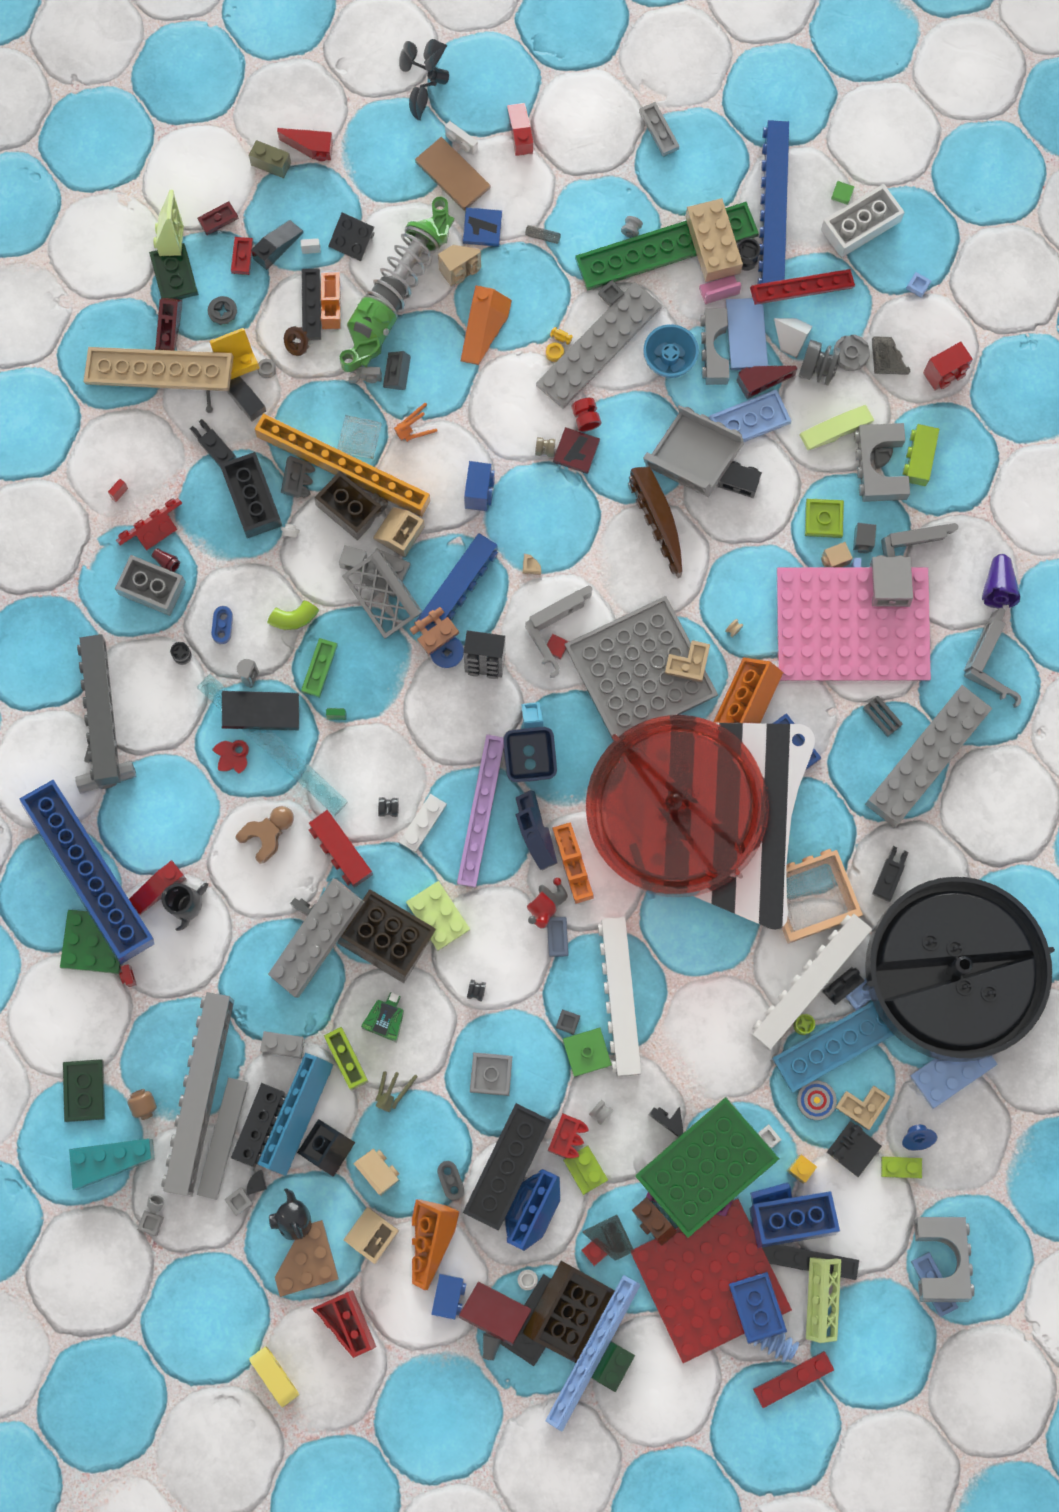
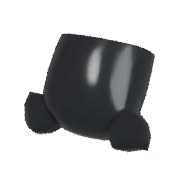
[161,883,209,931]
[269,1188,312,1240]

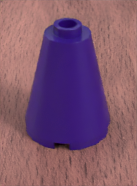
[982,554,1020,609]

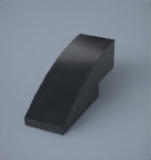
[227,376,266,422]

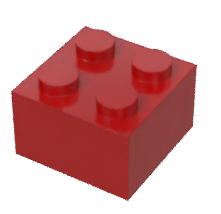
[923,341,973,390]

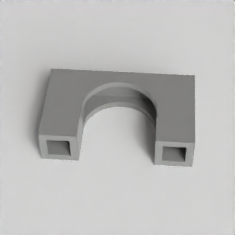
[854,423,910,502]
[914,1217,974,1302]

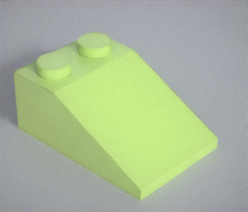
[153,190,184,256]

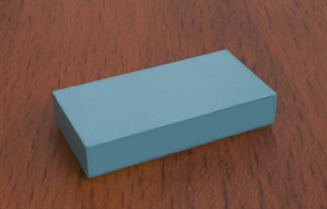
[521,702,544,729]

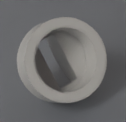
[147,1195,164,1213]

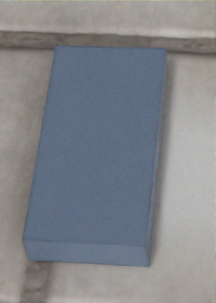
[547,917,568,957]

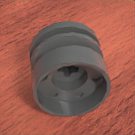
[798,339,840,386]

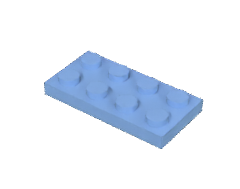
[910,1056,998,1109]

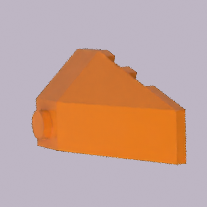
[461,285,512,365]
[412,1199,459,1290]

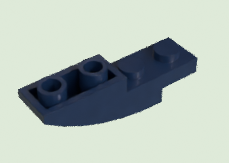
[515,790,558,870]

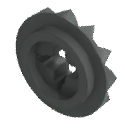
[208,296,237,325]

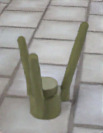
[376,1071,418,1112]

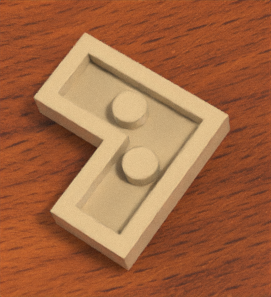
[665,640,710,682]
[835,1086,890,1130]

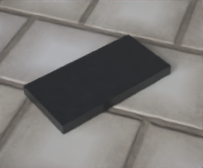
[222,691,299,731]
[500,1274,551,1366]

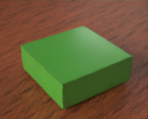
[831,181,855,205]

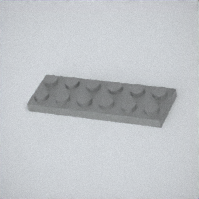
[268,878,364,998]

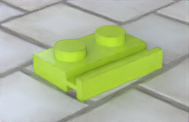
[563,1146,608,1195]

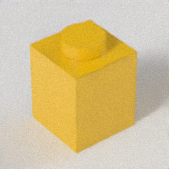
[787,1154,817,1183]

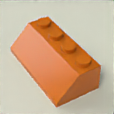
[713,657,784,723]

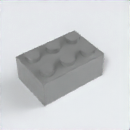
[115,555,186,616]

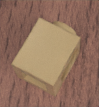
[821,542,853,567]

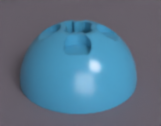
[643,324,699,378]

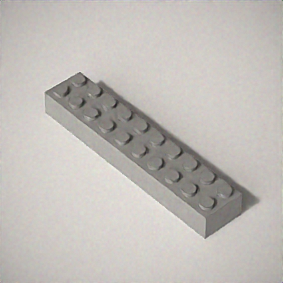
[161,992,235,1197]

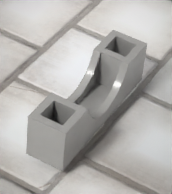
[700,308,729,385]

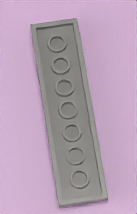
[536,282,662,409]

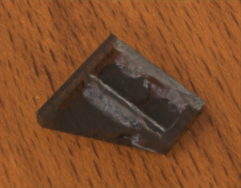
[872,336,911,375]
[583,1215,634,1261]

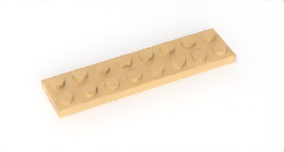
[83,347,233,391]

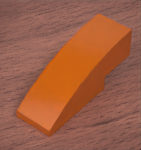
[321,272,341,329]

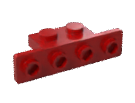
[116,498,182,550]

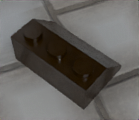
[314,471,382,540]

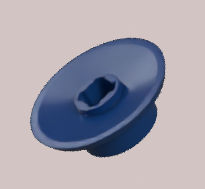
[430,637,464,668]
[902,1124,938,1151]

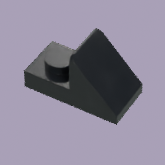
[648,1107,684,1137]

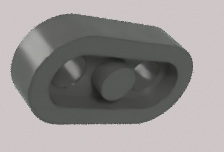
[437,1161,464,1200]

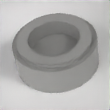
[258,358,276,378]

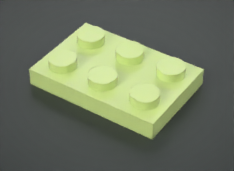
[406,881,470,951]

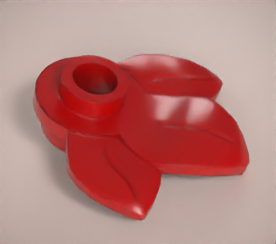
[212,740,249,774]

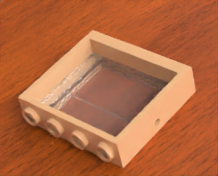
[782,849,863,944]

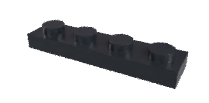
[302,268,321,340]

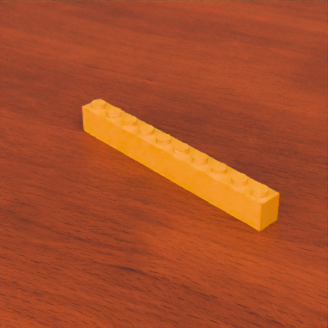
[255,413,430,517]

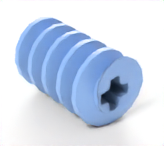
[753,1333,799,1363]

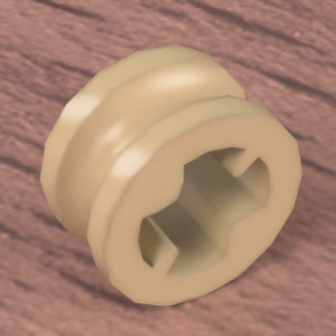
[725,619,744,637]

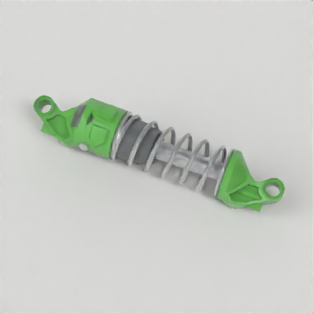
[339,196,454,372]

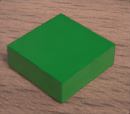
[326,708,347,720]

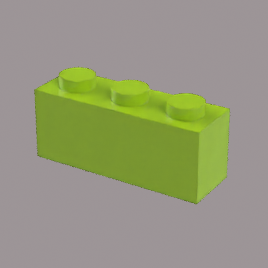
[902,424,940,486]
[324,1027,369,1091]

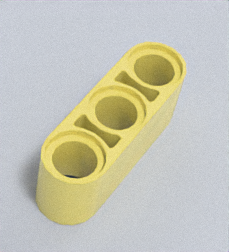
[249,1346,299,1408]

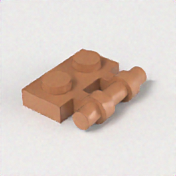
[409,607,459,655]

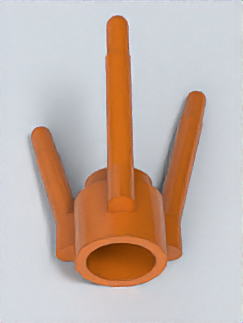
[394,403,438,442]

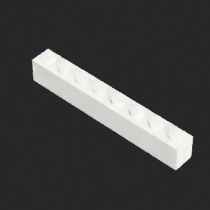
[752,914,872,1050]
[598,917,641,1077]

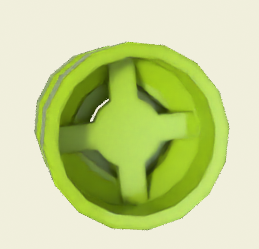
[793,1014,815,1035]

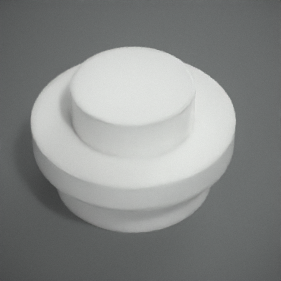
[281,524,300,537]
[518,1270,538,1290]

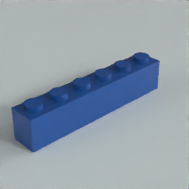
[416,533,498,631]

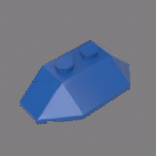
[505,1169,560,1251]

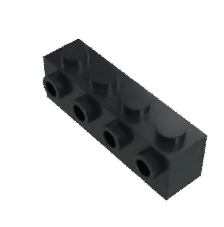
[231,1083,286,1167]

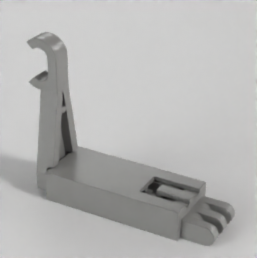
[881,523,958,557]
[525,585,592,678]
[963,608,1021,708]

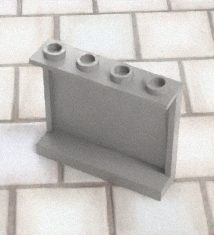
[643,405,744,497]

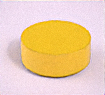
[546,342,564,362]

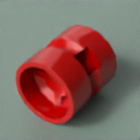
[571,397,602,432]

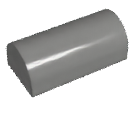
[237,659,259,688]

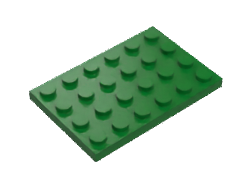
[635,1097,780,1238]

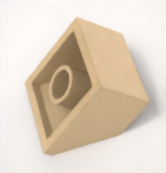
[353,1149,399,1196]

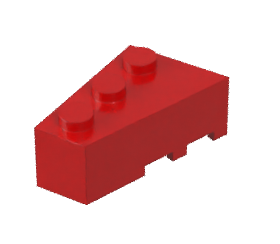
[311,1290,377,1358]

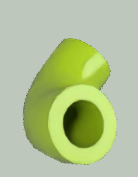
[267,600,319,630]

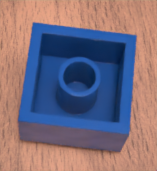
[464,461,495,511]

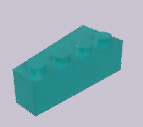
[69,1138,155,1190]

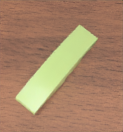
[799,405,874,450]

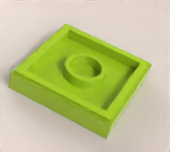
[805,498,844,538]

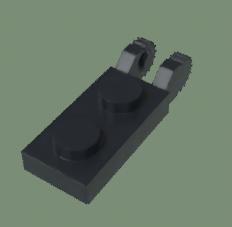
[190,419,236,468]
[872,846,909,902]

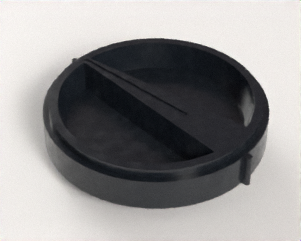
[862,877,1055,1062]

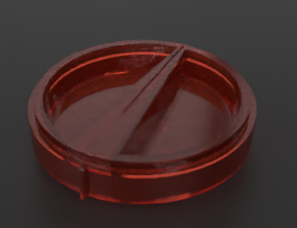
[586,715,769,898]

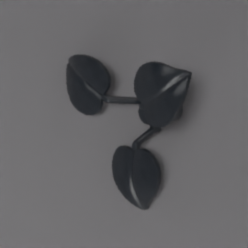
[399,39,449,121]

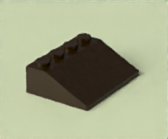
[338,889,436,983]
[522,1261,615,1363]

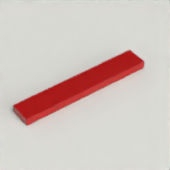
[750,269,855,305]

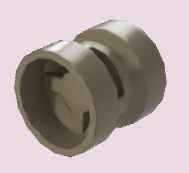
[535,437,556,458]

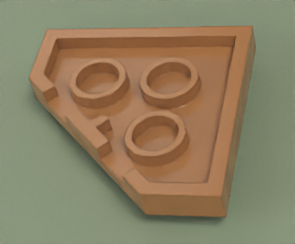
[275,1220,339,1297]

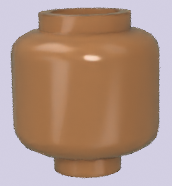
[127,1089,157,1120]

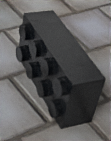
[220,452,282,539]
[463,630,505,679]

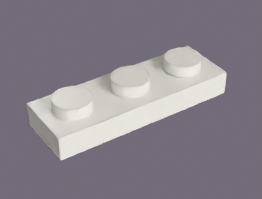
[399,794,447,853]

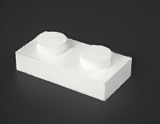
[445,121,478,155]

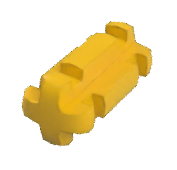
[550,327,573,345]

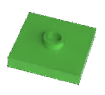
[562,1028,612,1077]

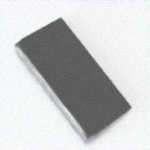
[383,351,411,390]

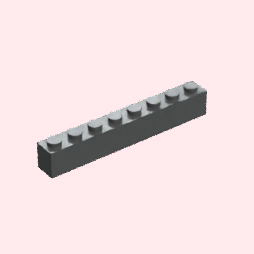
[77,634,121,786]

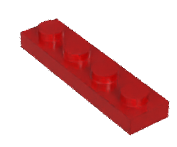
[753,1351,834,1408]

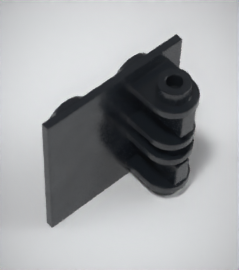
[328,212,375,261]
[827,1121,882,1177]

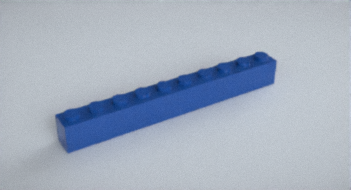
[758,120,789,284]

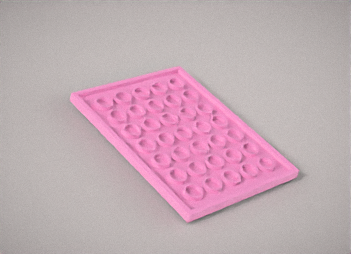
[777,567,931,681]

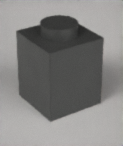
[853,523,876,553]

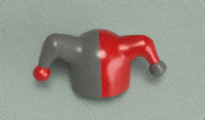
[527,877,568,929]

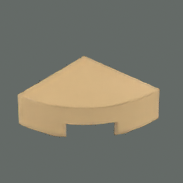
[523,554,541,575]

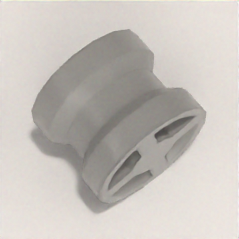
[621,216,643,238]
[589,1100,613,1125]

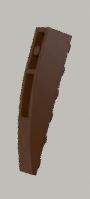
[628,466,683,578]

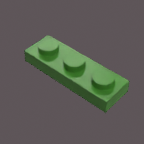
[301,638,338,698]

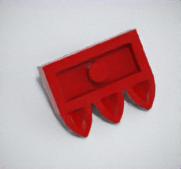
[548,1113,589,1159]

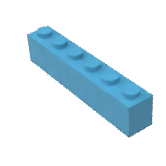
[258,1053,334,1176]

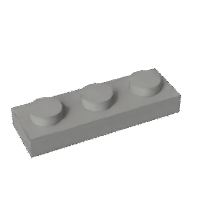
[639,102,680,157]

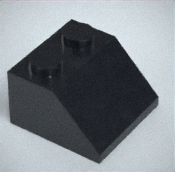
[297,1119,355,1177]

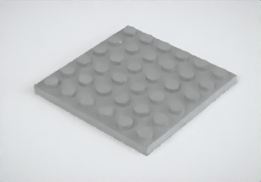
[565,596,718,745]

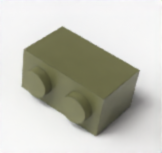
[249,140,291,178]

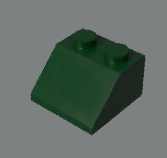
[591,1341,635,1392]

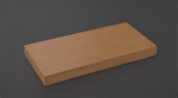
[415,137,491,211]

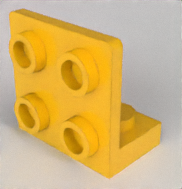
[210,328,260,379]

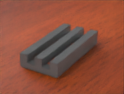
[863,696,903,737]

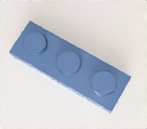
[911,1252,958,1317]

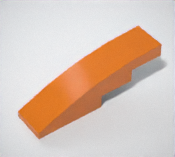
[552,822,594,904]

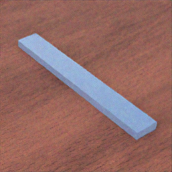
[545,1275,641,1431]

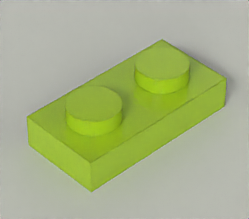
[881,1156,922,1179]

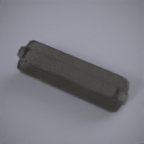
[525,225,561,244]

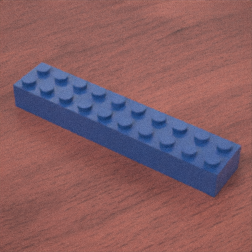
[19,779,155,965]

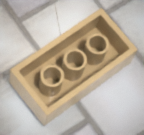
[685,198,743,282]

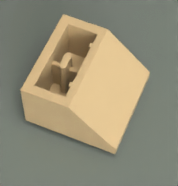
[438,245,481,286]
[373,507,425,557]
[344,1207,400,1264]

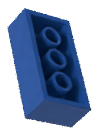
[749,1191,840,1248]

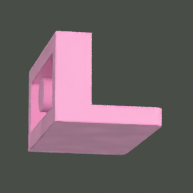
[699,275,742,304]

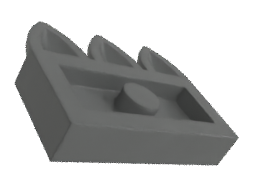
[281,456,315,498]

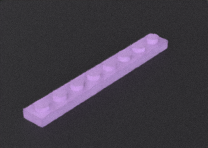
[457,734,504,888]

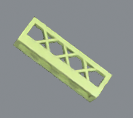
[806,1257,841,1343]

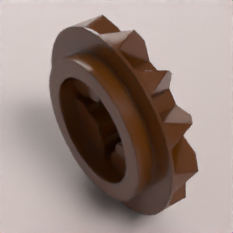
[283,326,310,356]

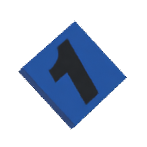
[463,208,502,247]

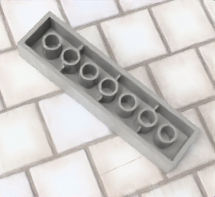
[865,685,992,828]

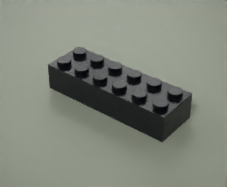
[463,1103,552,1231]

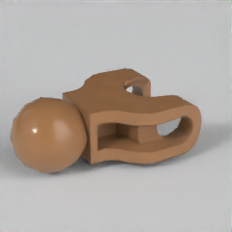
[235,806,294,864]

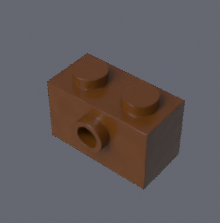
[632,1197,677,1246]

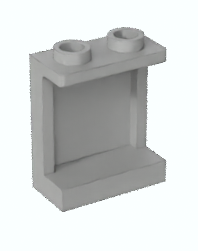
[870,555,913,607]

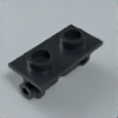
[822,967,865,1005]

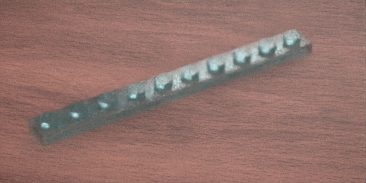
[197,674,348,816]

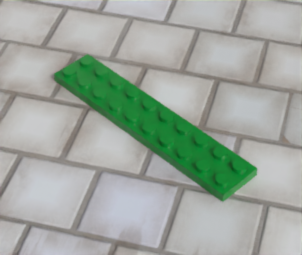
[575,202,759,291]

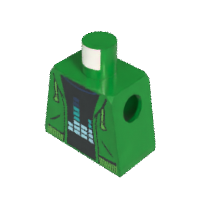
[361,992,404,1043]

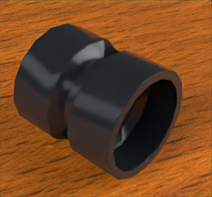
[737,238,761,271]

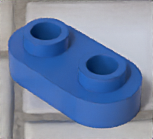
[211,606,233,644]

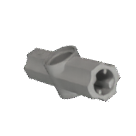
[75,761,136,794]

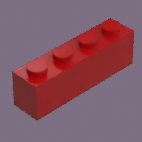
[309,809,373,888]

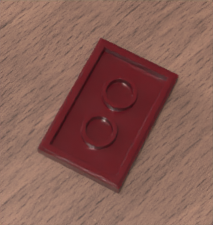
[459,1281,532,1346]

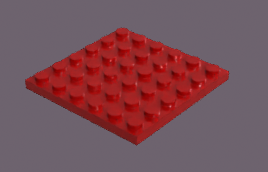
[630,1198,792,1363]

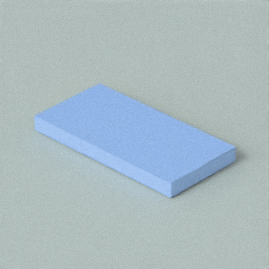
[725,298,768,370]
[709,389,792,442]

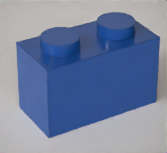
[431,1274,467,1320]

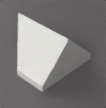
[774,318,813,358]

